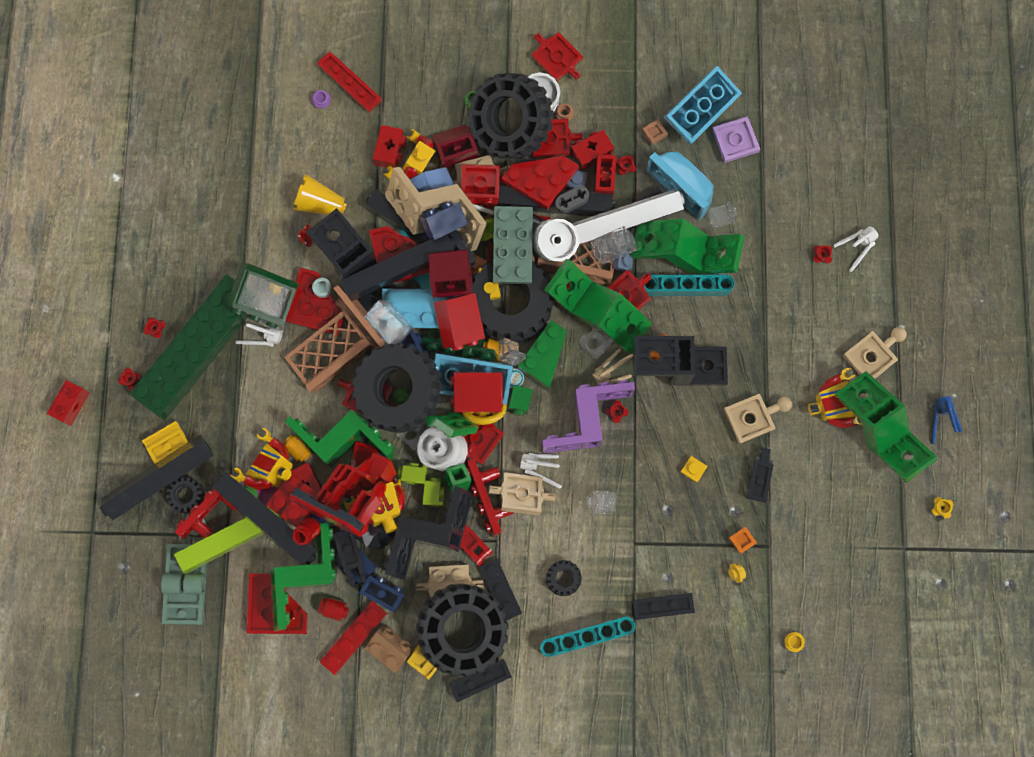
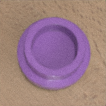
[312,90,331,109]

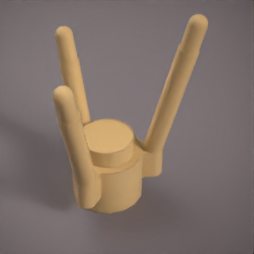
[592,349,633,384]

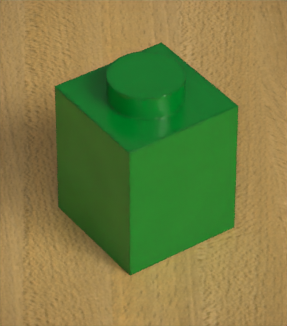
[509,385,533,417]
[444,463,471,494]

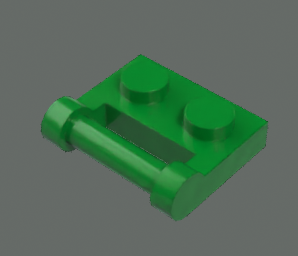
[426,412,478,438]

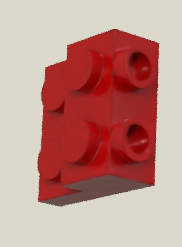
[461,164,500,209]
[266,474,318,527]

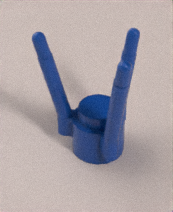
[931,397,962,444]

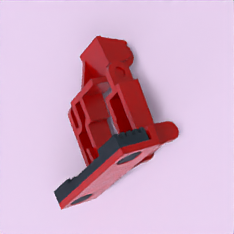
[289,452,396,537]

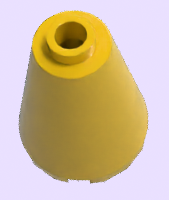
[293,174,347,215]

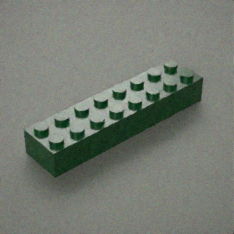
[129,274,261,420]

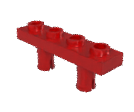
[465,459,514,537]
[175,473,237,540]

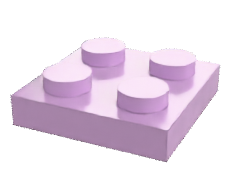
[712,116,760,163]

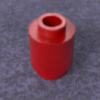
[293,518,320,545]
[318,597,349,622]

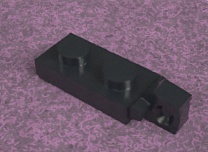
[746,447,774,503]

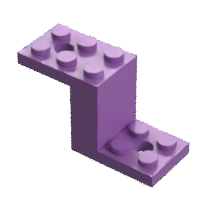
[542,380,635,453]

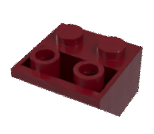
[431,124,478,169]
[429,249,473,298]

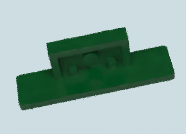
[421,337,498,361]

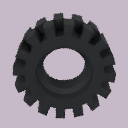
[166,477,205,514]
[546,560,582,596]

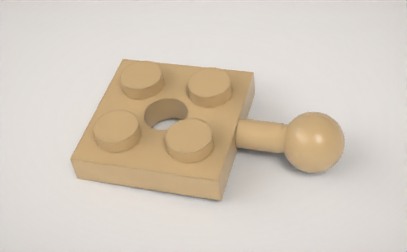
[843,327,907,379]
[723,394,792,444]

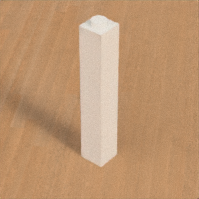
[572,189,685,244]

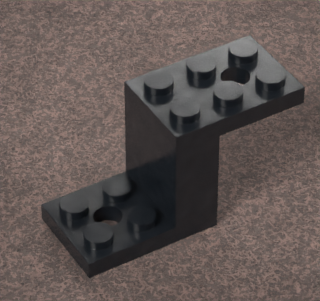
[307,208,398,318]
[634,336,728,386]
[385,487,473,580]

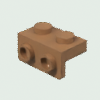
[365,625,415,674]

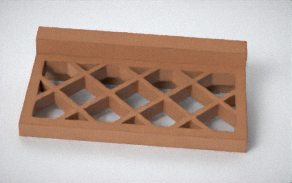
[537,238,619,287]
[333,285,393,349]
[284,310,374,394]

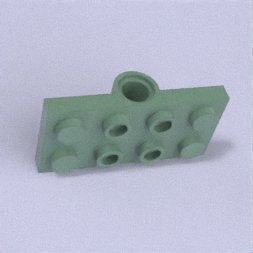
[493,206,533,284]
[161,544,207,625]

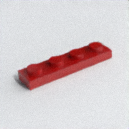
[317,51,382,113]
[320,601,388,675]

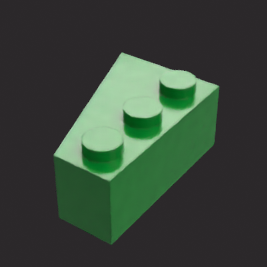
[518,320,567,392]

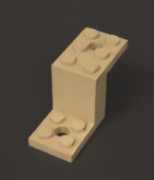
[385,167,486,251]

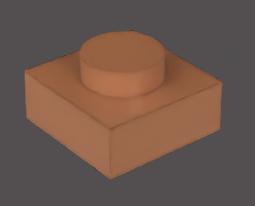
[642,119,668,146]

